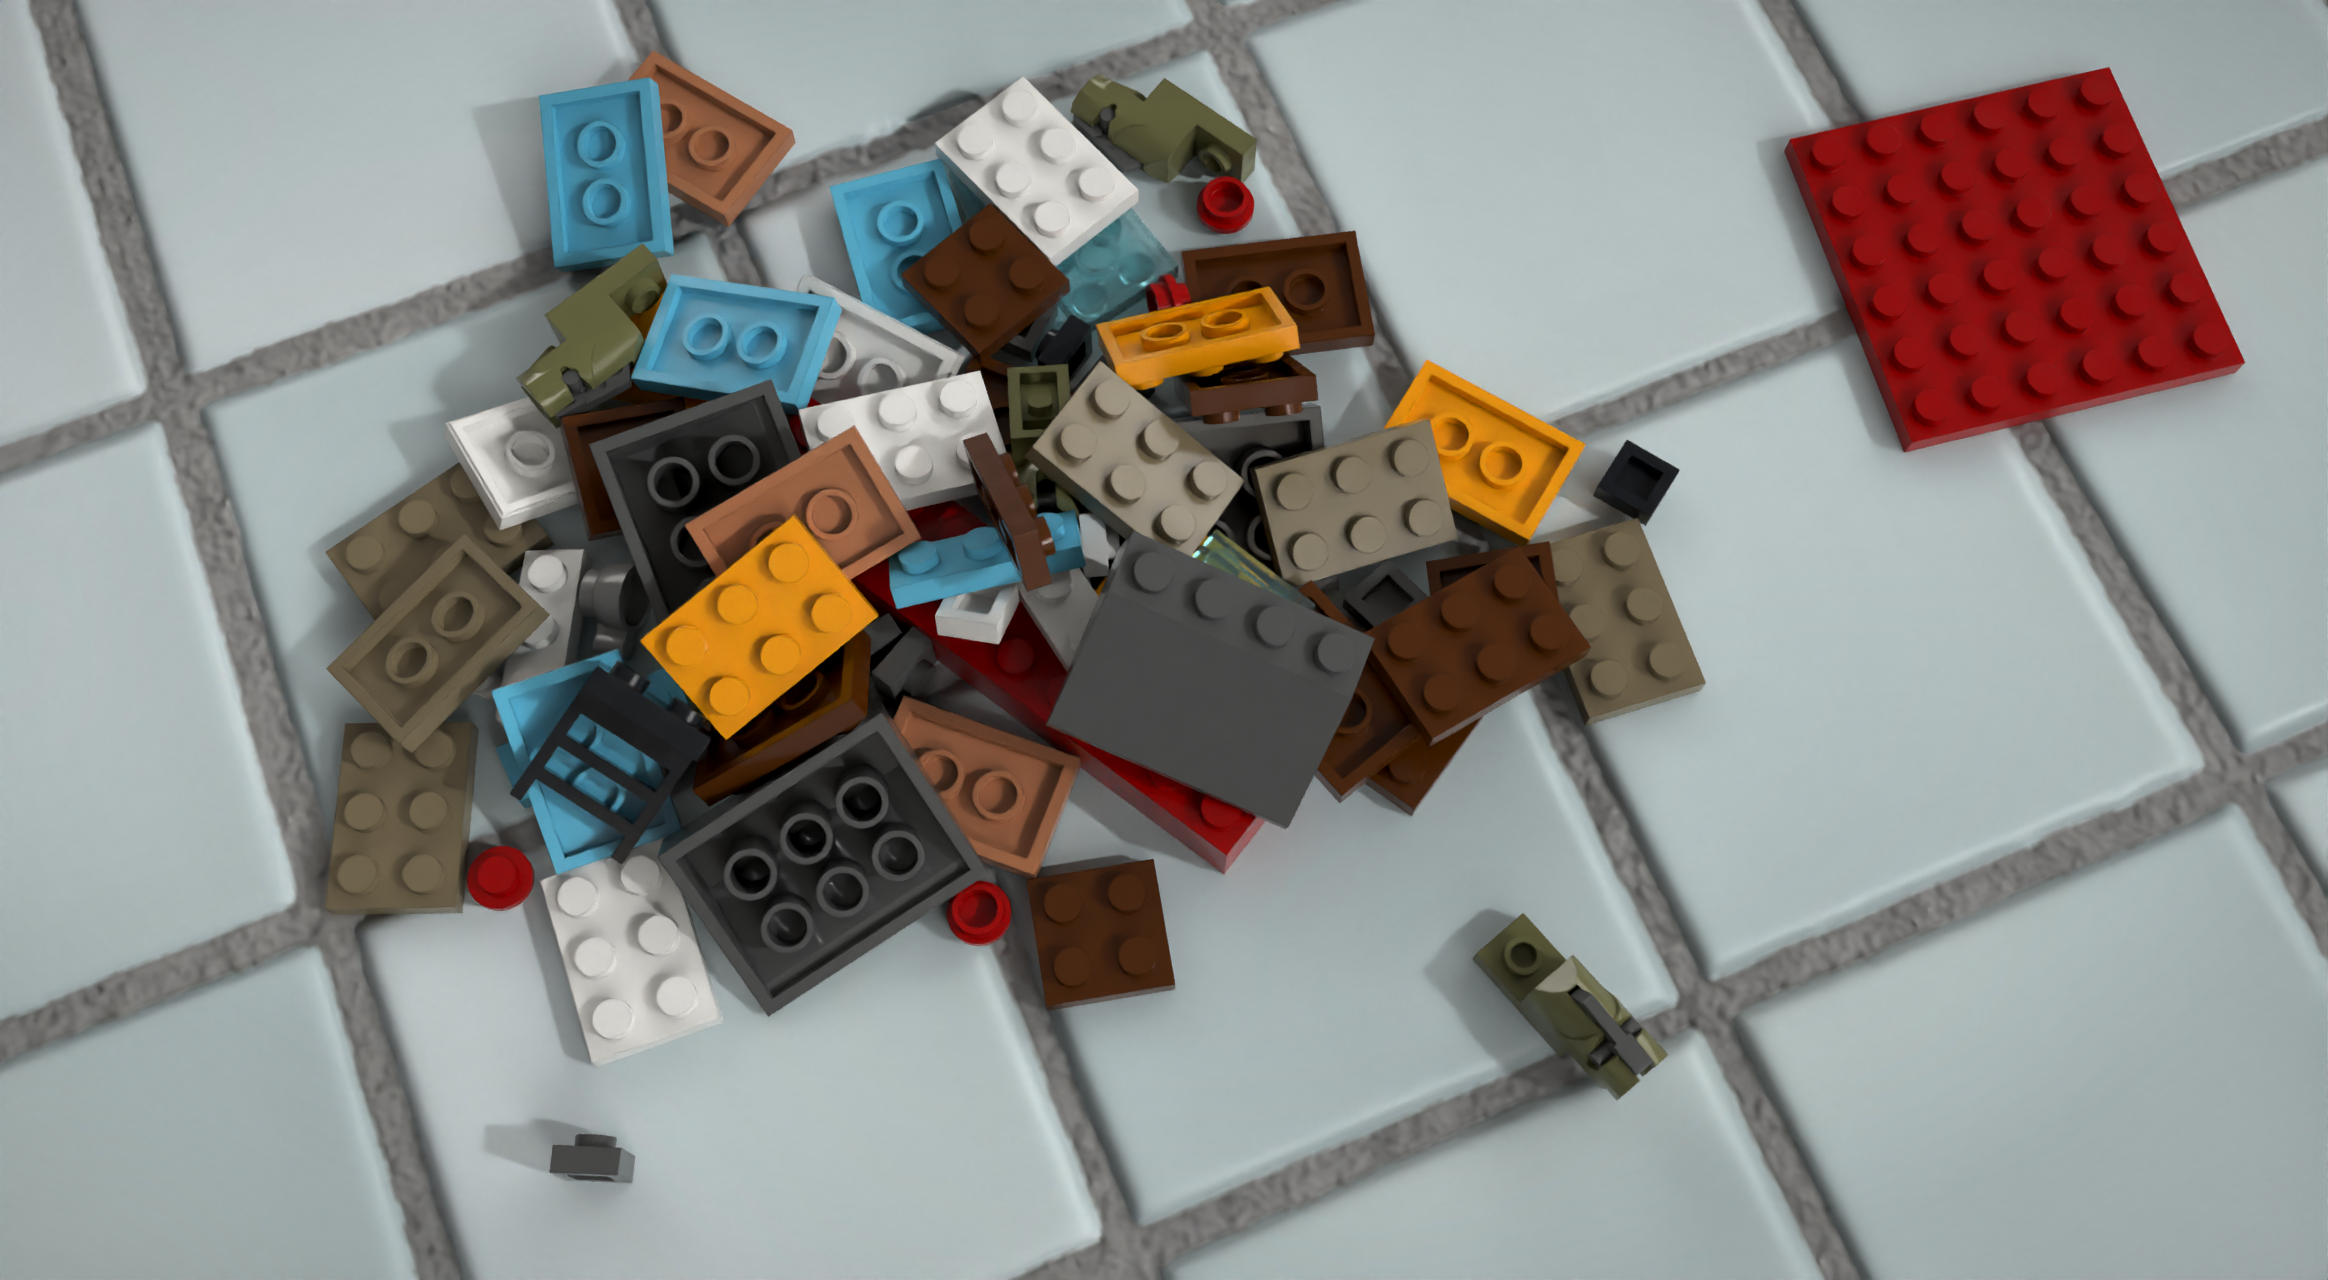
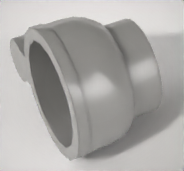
[579,563,651,660]

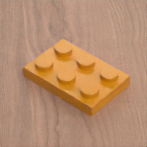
[1095,286,1300,390]
[1383,360,1586,546]
[640,514,878,740]

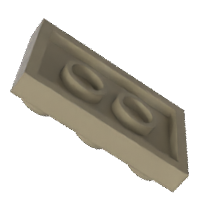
[1024,361,1245,556]
[1249,419,1458,590]
[325,462,554,620]
[1550,518,1706,726]
[326,534,550,753]
[325,722,479,915]

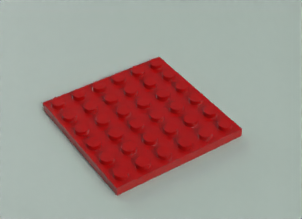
[1784,67,2245,453]

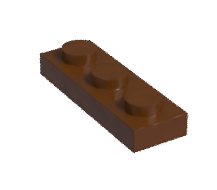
[963,432,1056,592]

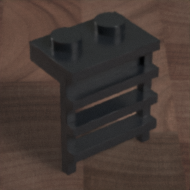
[510,660,711,864]

